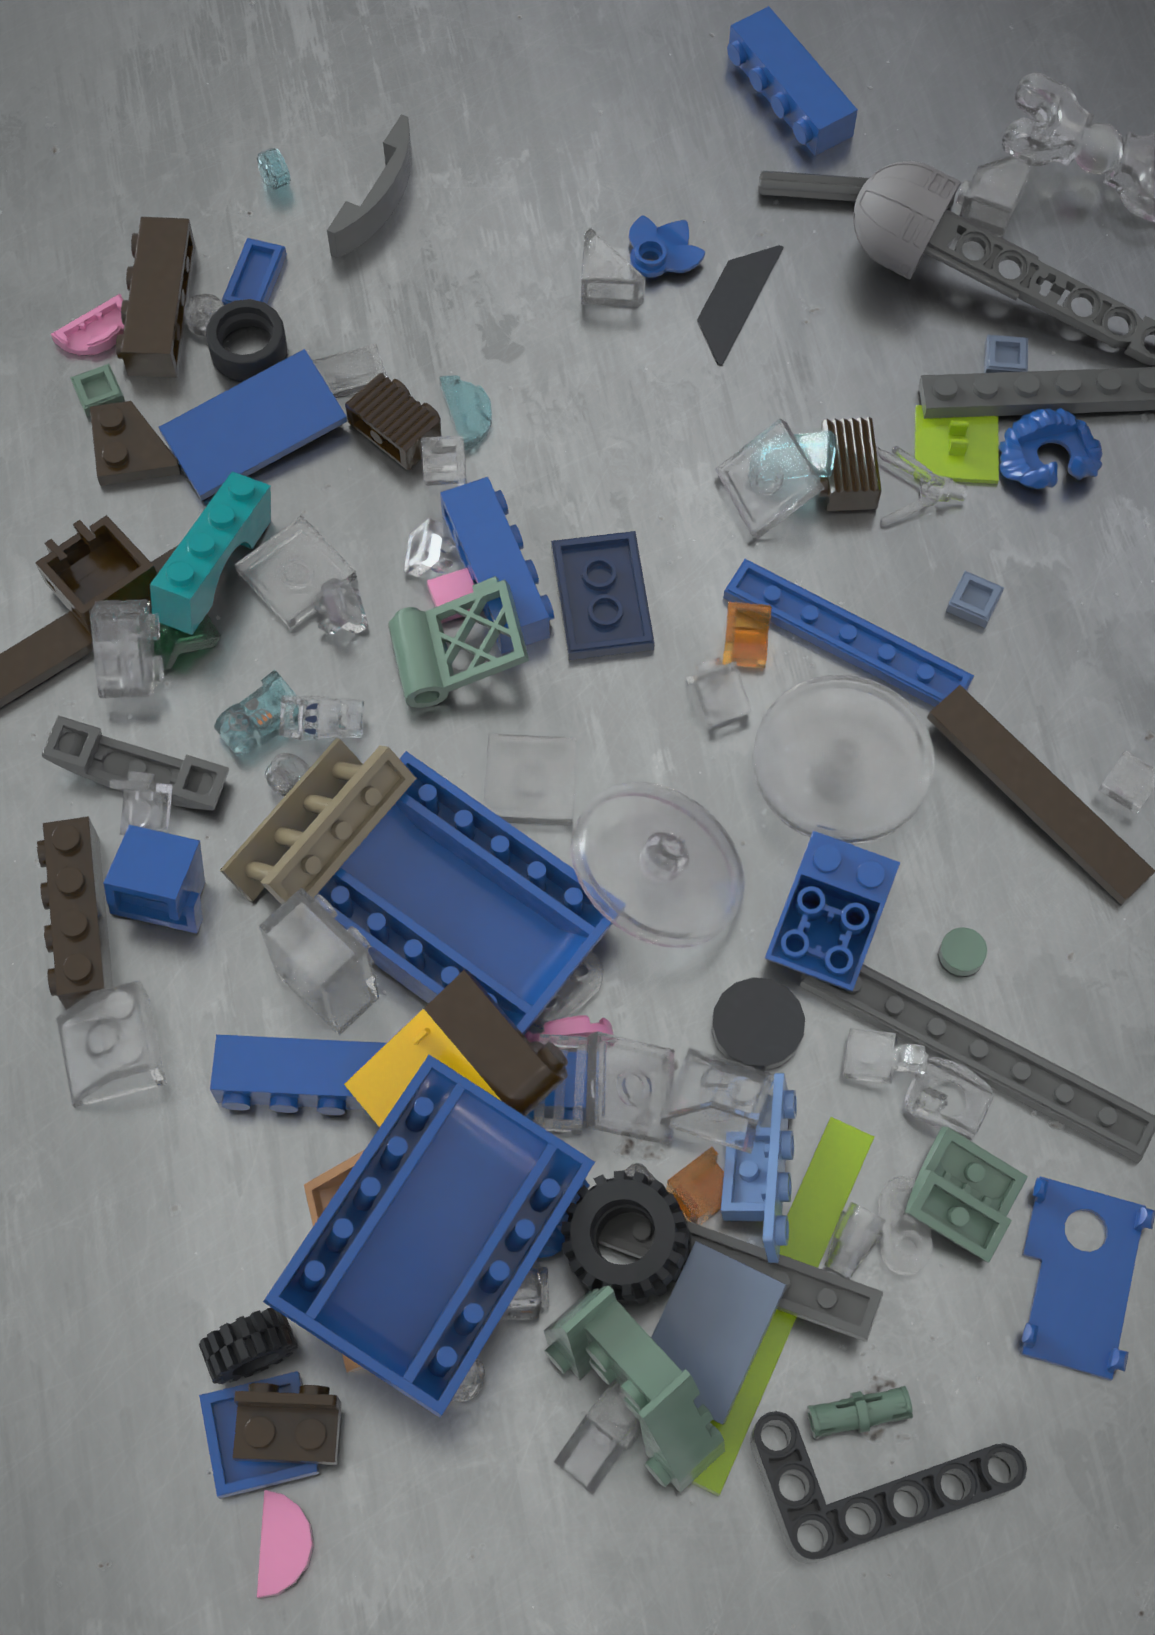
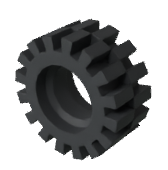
[199,1308,298,1384]

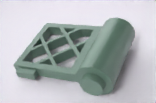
[388,576,529,708]

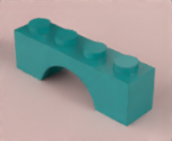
[150,471,271,635]

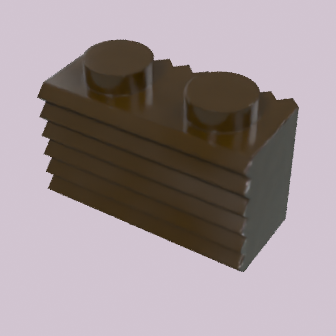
[345,373,442,470]
[812,417,882,511]

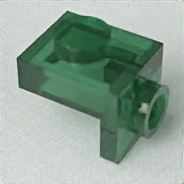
[144,614,221,670]

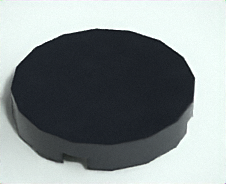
[712,977,805,1071]

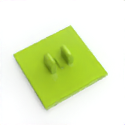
[914,405,999,484]

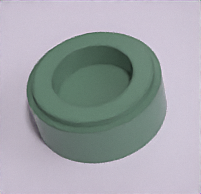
[939,927,987,976]

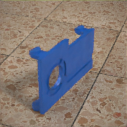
[1021,1176,1155,1381]

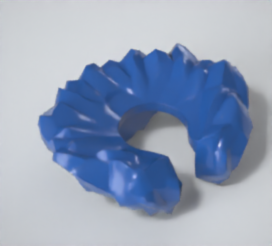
[999,408,1103,489]

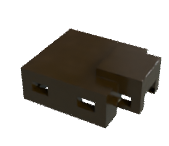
[35,515,157,635]

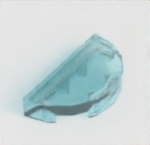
[439,375,492,452]

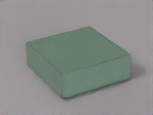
[70,364,125,417]

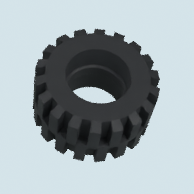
[561,1170,691,1305]

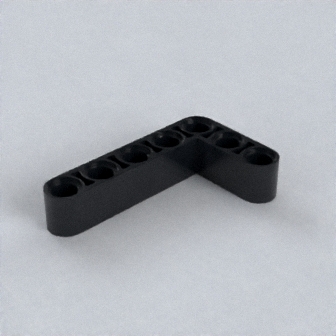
[750,1411,1027,1564]

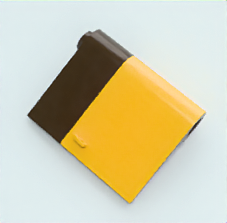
[344,969,568,1127]

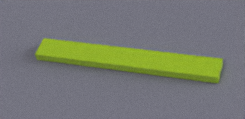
[691,1117,875,1496]

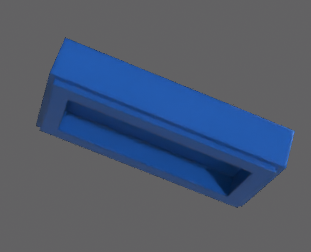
[221,238,287,306]

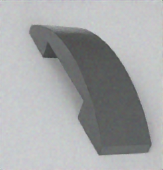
[327,114,412,258]
[42,715,229,810]

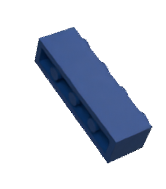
[727,6,858,156]
[440,477,555,654]

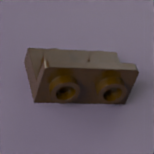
[233,1383,341,1465]

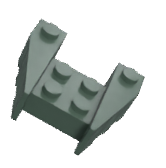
[543,1285,725,1493]

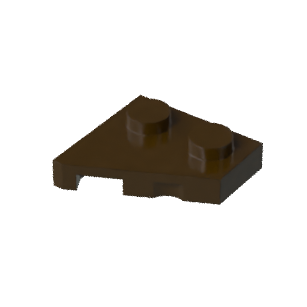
[90,401,180,486]

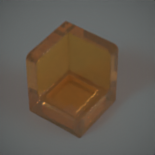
[722,602,772,668]
[666,1146,724,1225]

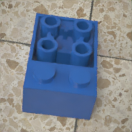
[765,831,900,992]

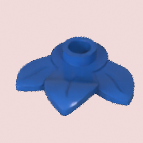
[629,215,705,277]

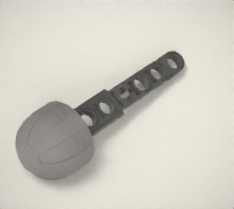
[853,161,1155,366]

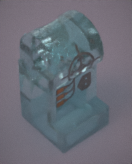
[214,670,304,756]

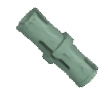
[807,1386,913,1439]

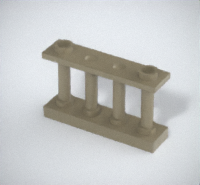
[220,738,417,916]

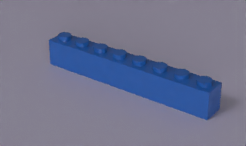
[210,1034,596,1127]

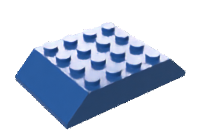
[307,751,625,1035]
[263,1055,595,1418]

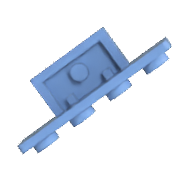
[721,1073,797,1263]

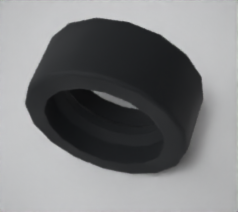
[206,299,287,381]

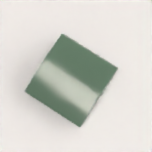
[905,1126,1028,1263]

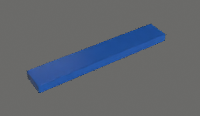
[723,559,974,707]

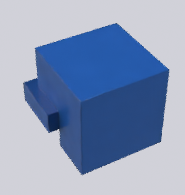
[103,825,205,934]

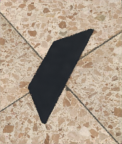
[697,245,784,365]

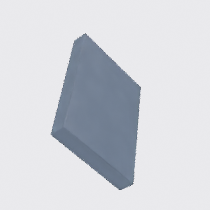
[651,1241,787,1425]

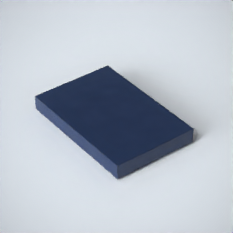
[551,531,655,660]

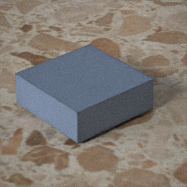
[984,335,1028,373]
[946,571,1004,628]

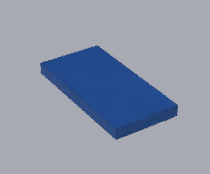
[159,349,347,501]

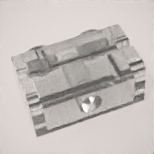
[90,599,163,698]

